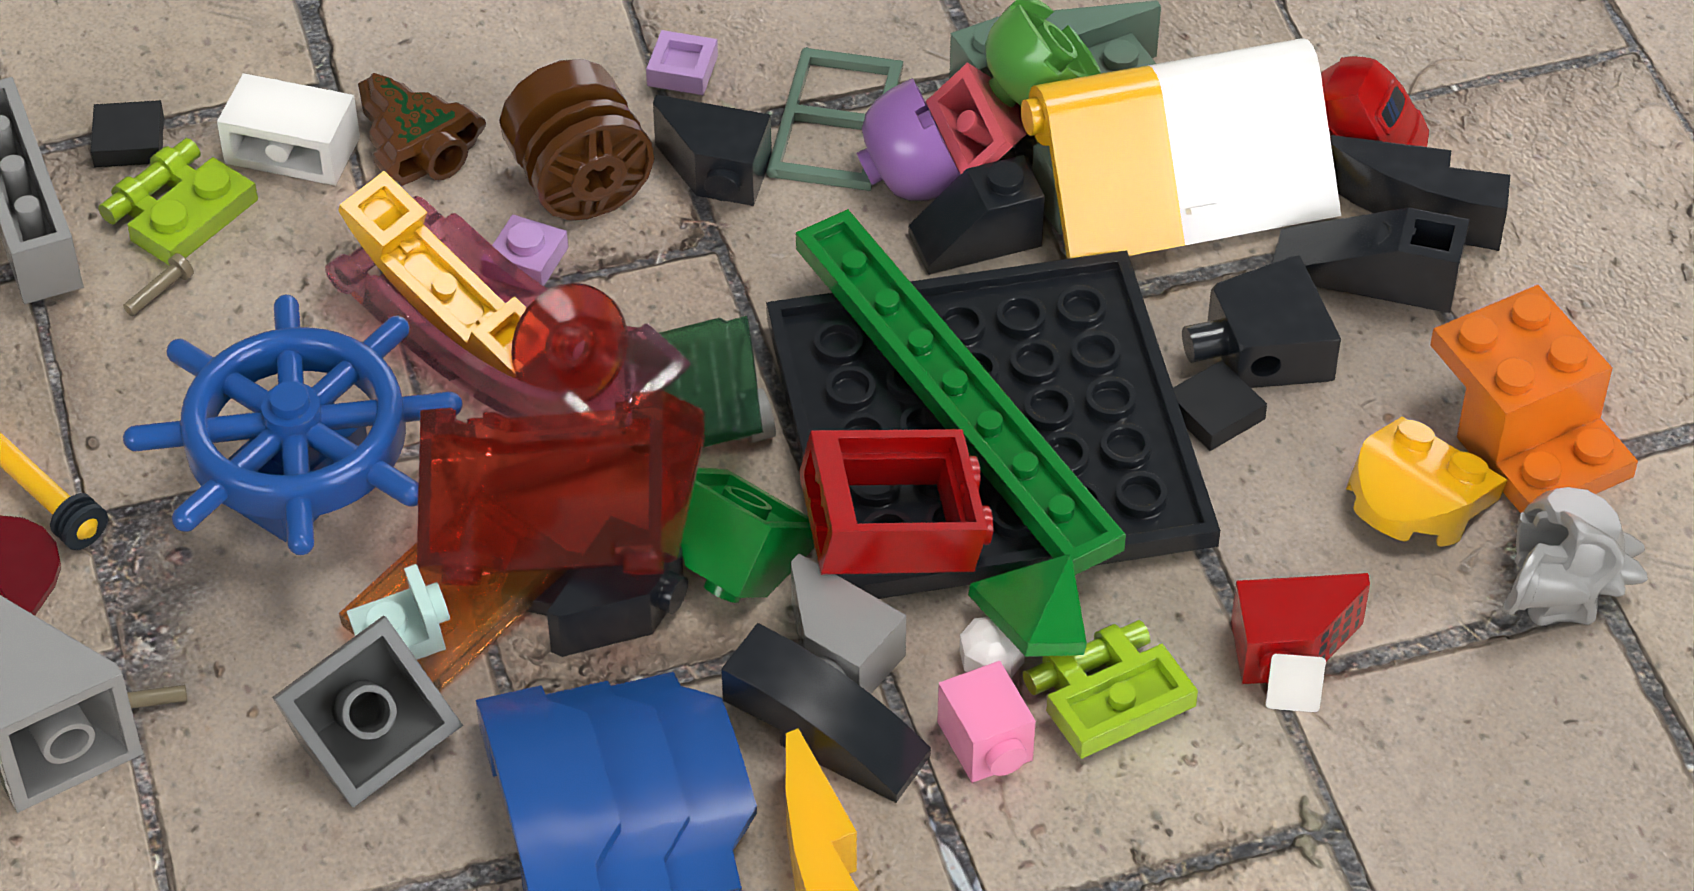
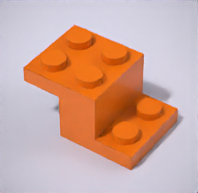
[1430,284,1638,513]

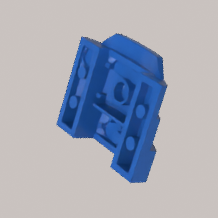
[476,672,757,891]

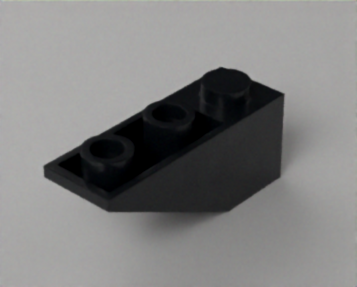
[1272,208,1470,313]

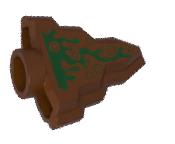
[358,73,486,186]

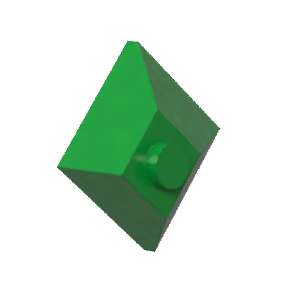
[662,467,815,603]

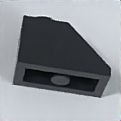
[653,95,772,206]
[908,155,1045,275]
[547,519,688,657]

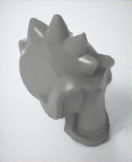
[1502,487,1648,626]

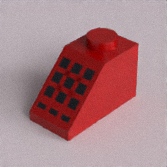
[1231,573,1370,684]

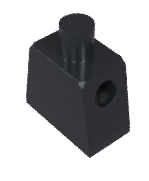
[1182,255,1341,388]

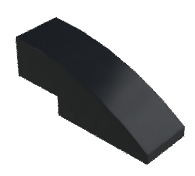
[1331,135,1511,251]
[721,623,931,803]

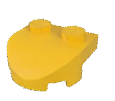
[1346,417,1508,547]

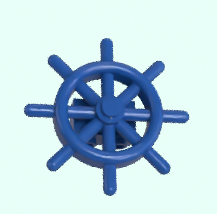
[123,294,463,555]

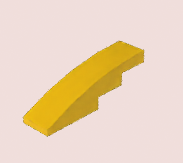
[786,728,859,891]

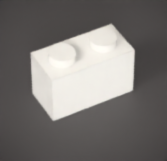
[217,73,360,186]

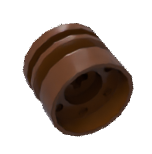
[499,59,655,221]

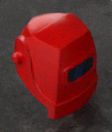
[1321,56,1429,147]

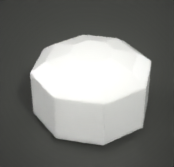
[959,617,1025,678]

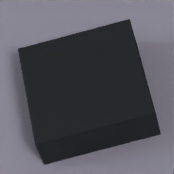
[91,100,164,168]
[1173,360,1267,451]

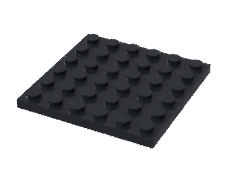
[766,250,1221,599]

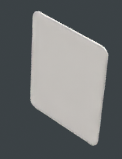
[1266,654,1326,712]

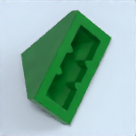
[968,553,1087,657]

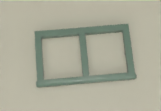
[766,47,903,191]

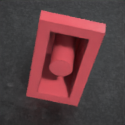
[926,62,1027,174]

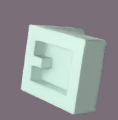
[346,564,450,660]

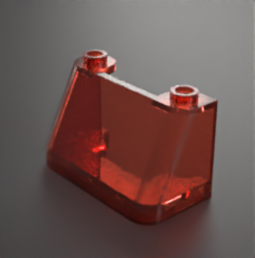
[417,390,705,586]

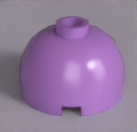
[857,78,961,201]

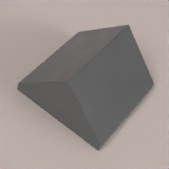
[272,615,463,808]

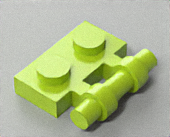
[98,138,258,266]
[1023,620,1198,759]

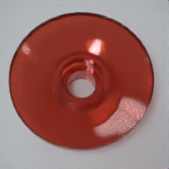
[511,283,628,408]

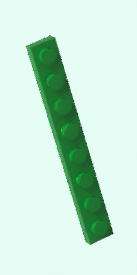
[796,209,1126,575]

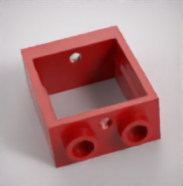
[799,429,993,575]

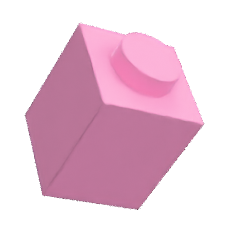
[937,661,1036,783]

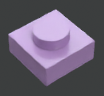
[646,30,718,95]
[486,214,568,289]

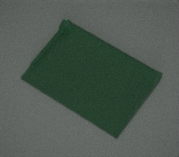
[623,315,764,462]

